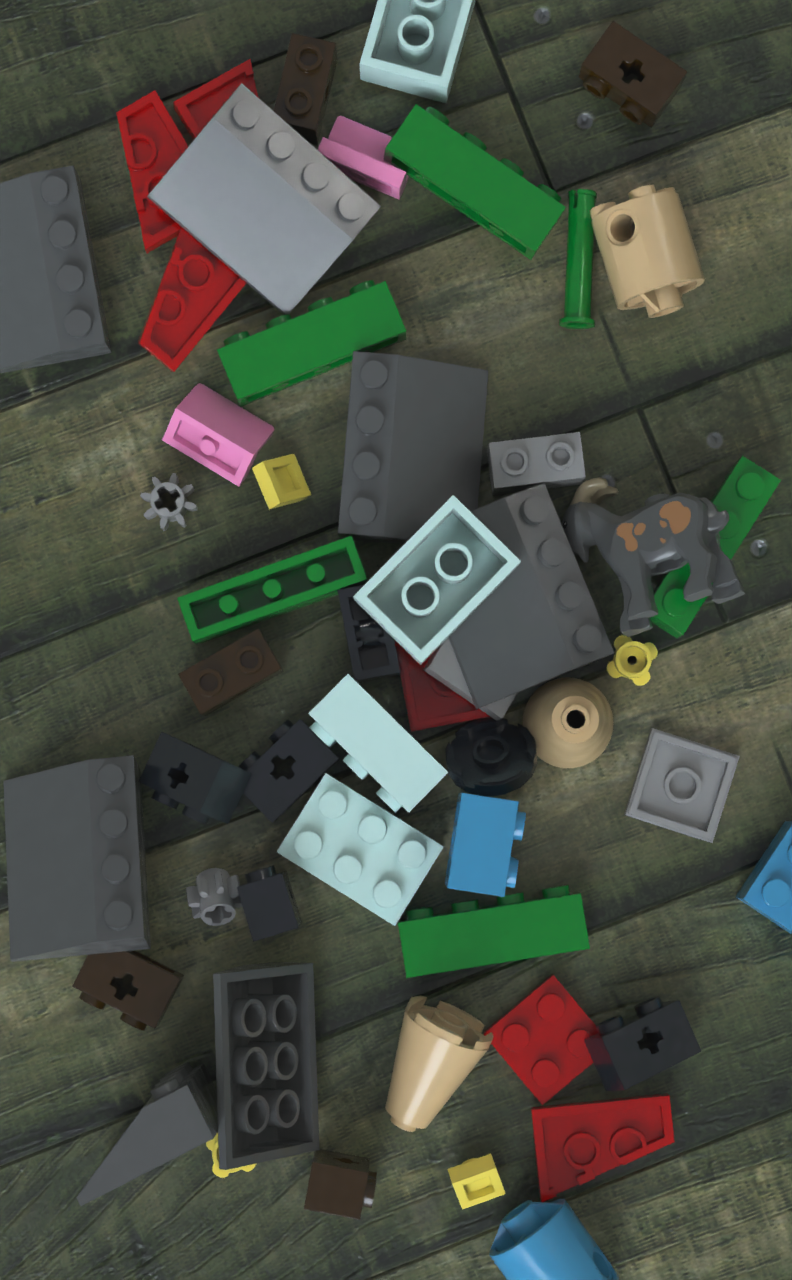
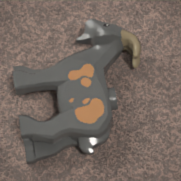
[562,477,745,637]

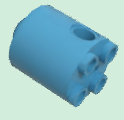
[489,1199,619,1280]

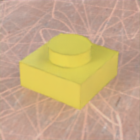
[252,454,311,510]
[447,1153,506,1210]

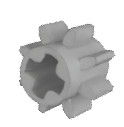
[140,473,198,531]
[186,868,243,926]

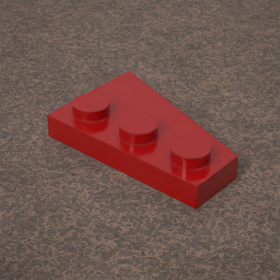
[138,227,246,372]
[530,1093,675,1202]

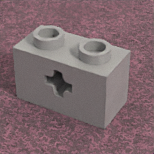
[487,432,586,495]

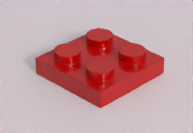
[483,974,598,1106]

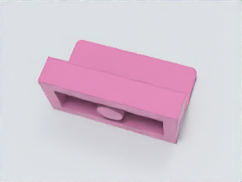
[317,116,409,200]
[162,383,274,487]

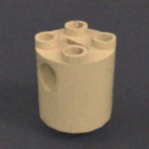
[590,185,705,318]

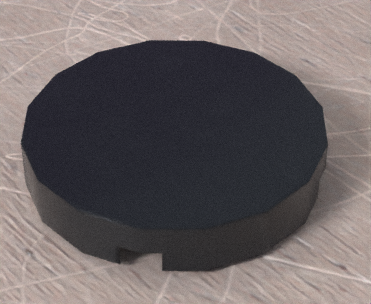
[445,718,538,797]

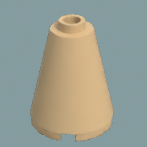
[523,677,614,768]
[385,996,494,1132]

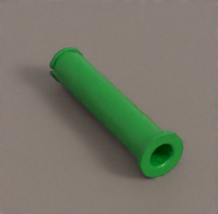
[559,189,597,329]

